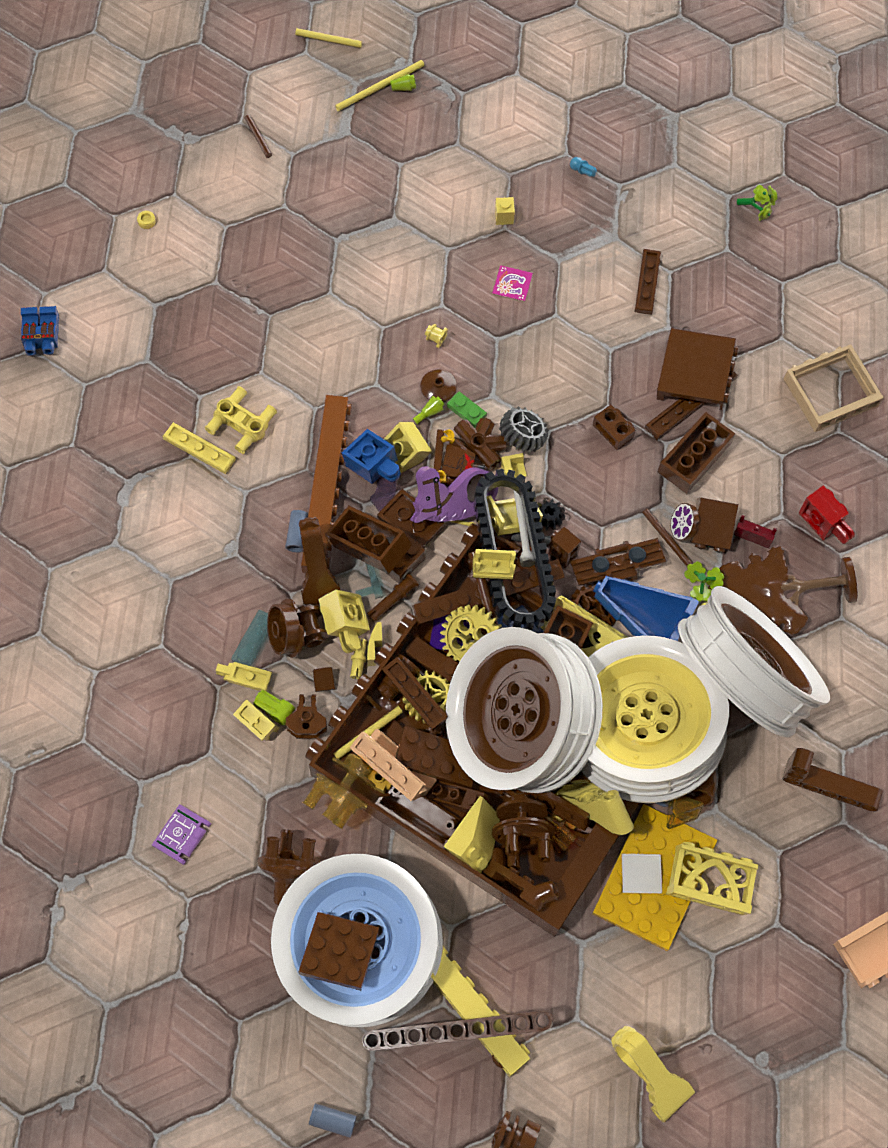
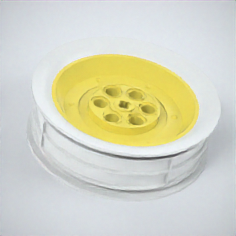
[581,636,729,803]

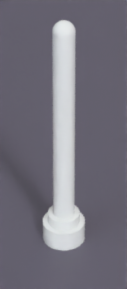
[513,490,535,567]

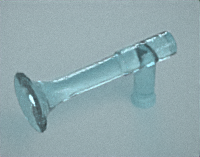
[355,563,383,599]

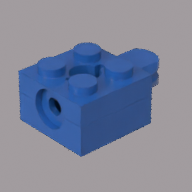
[342,429,401,484]

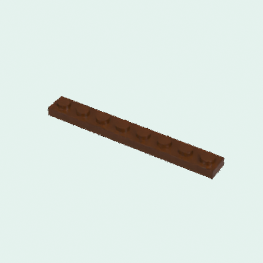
[412,559,565,625]

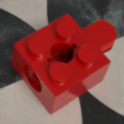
[799,485,855,544]

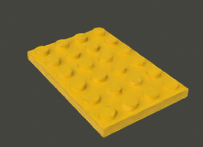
[592,804,717,951]

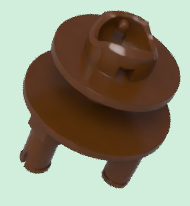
[491,793,554,870]

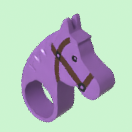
[411,466,498,523]

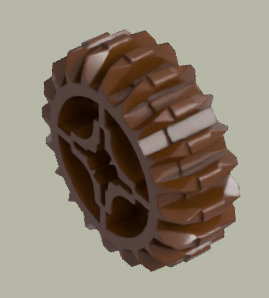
[569,584,616,636]

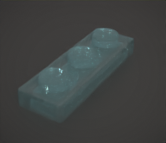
[231,610,268,666]

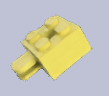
[318,590,370,654]

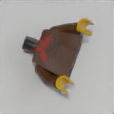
[437,429,485,487]

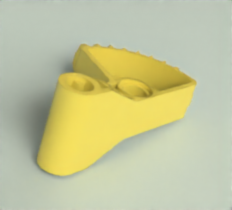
[555,782,634,835]
[611,1026,695,1123]

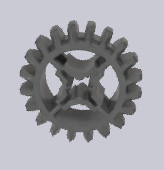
[499,406,549,453]

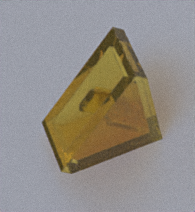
[666,796,704,829]

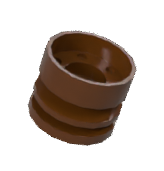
[492,1111,541,1148]

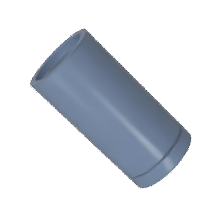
[285,510,309,553]
[309,1103,357,1138]

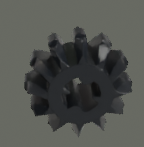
[538,498,565,531]

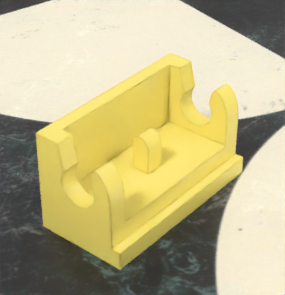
[473,549,516,579]
[233,699,280,741]

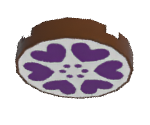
[670,503,699,541]

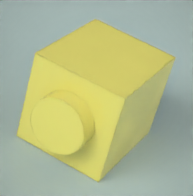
[495,197,515,225]

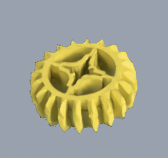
[403,671,450,723]

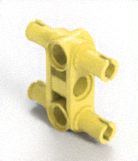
[204,386,277,454]

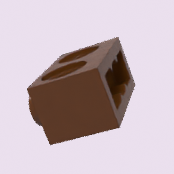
[593,404,636,450]

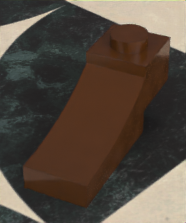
[404,636,458,684]

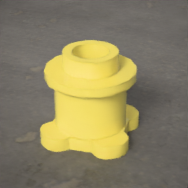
[425,324,448,348]

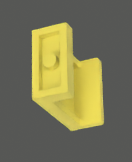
[487,495,543,535]

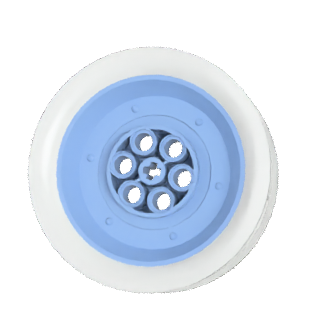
[271,854,443,1027]

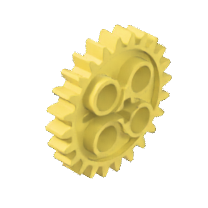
[440,605,502,662]

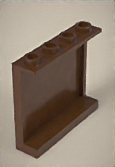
[657,328,739,410]

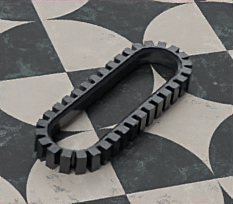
[474,469,556,630]

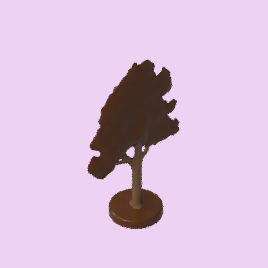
[707,546,858,635]

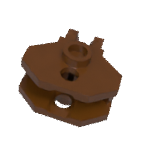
[286,694,327,739]

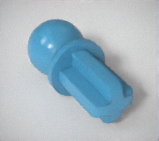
[570,157,597,177]

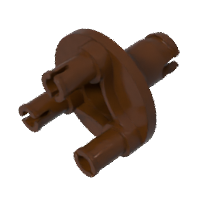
[258,829,316,905]

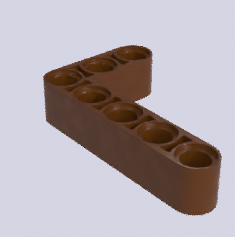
[782,748,883,812]

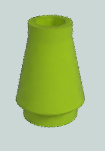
[391,74,416,91]

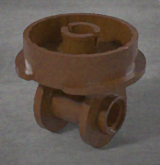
[267,599,329,658]

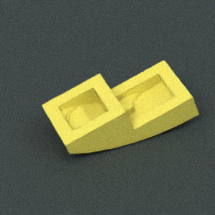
[367,622,382,666]

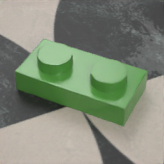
[447,392,487,428]

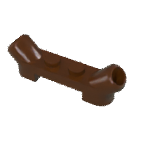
[482,848,559,912]

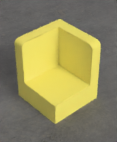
[501,453,526,478]

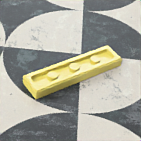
[163,422,236,474]

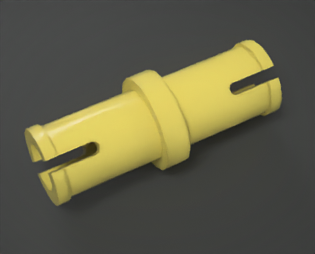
[350,638,367,679]

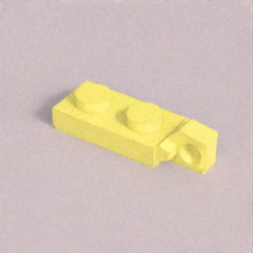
[215,662,272,691]

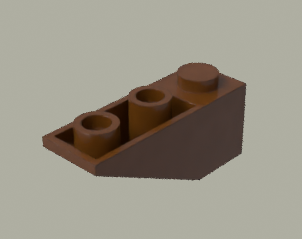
[427,780,495,814]

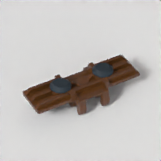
[570,538,666,586]

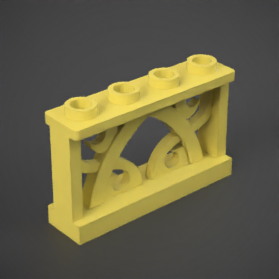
[541,595,628,657]
[666,842,758,915]

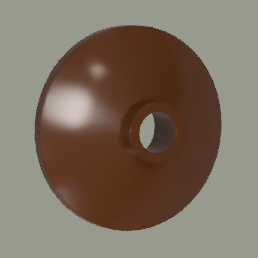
[420,369,457,402]

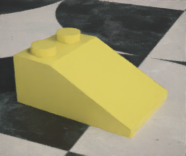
[444,796,500,873]

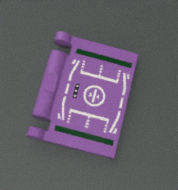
[152,804,211,865]

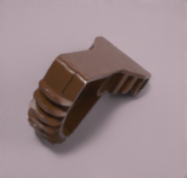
[299,517,341,605]

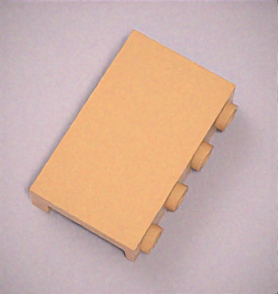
[350,729,437,801]
[833,911,888,989]

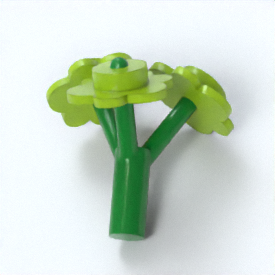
[737,185,778,221]
[684,561,724,602]

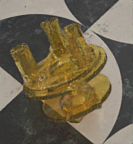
[303,754,376,830]

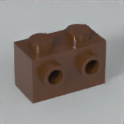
[548,526,581,568]

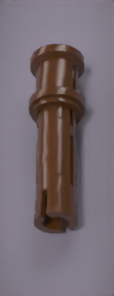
[366,574,419,623]

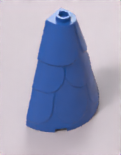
[593,576,699,641]

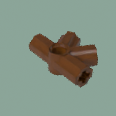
[454,417,507,470]

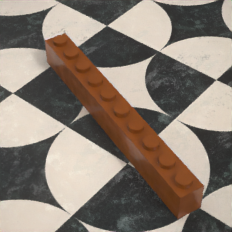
[301,395,352,573]

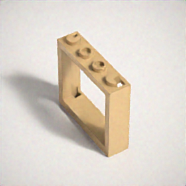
[784,345,883,432]

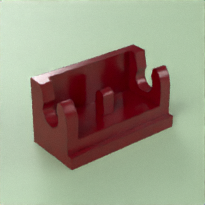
[733,515,777,549]

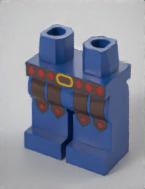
[21,306,59,356]

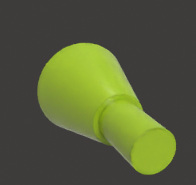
[413,396,444,424]

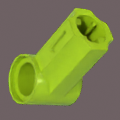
[253,689,296,725]

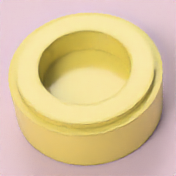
[137,211,156,229]

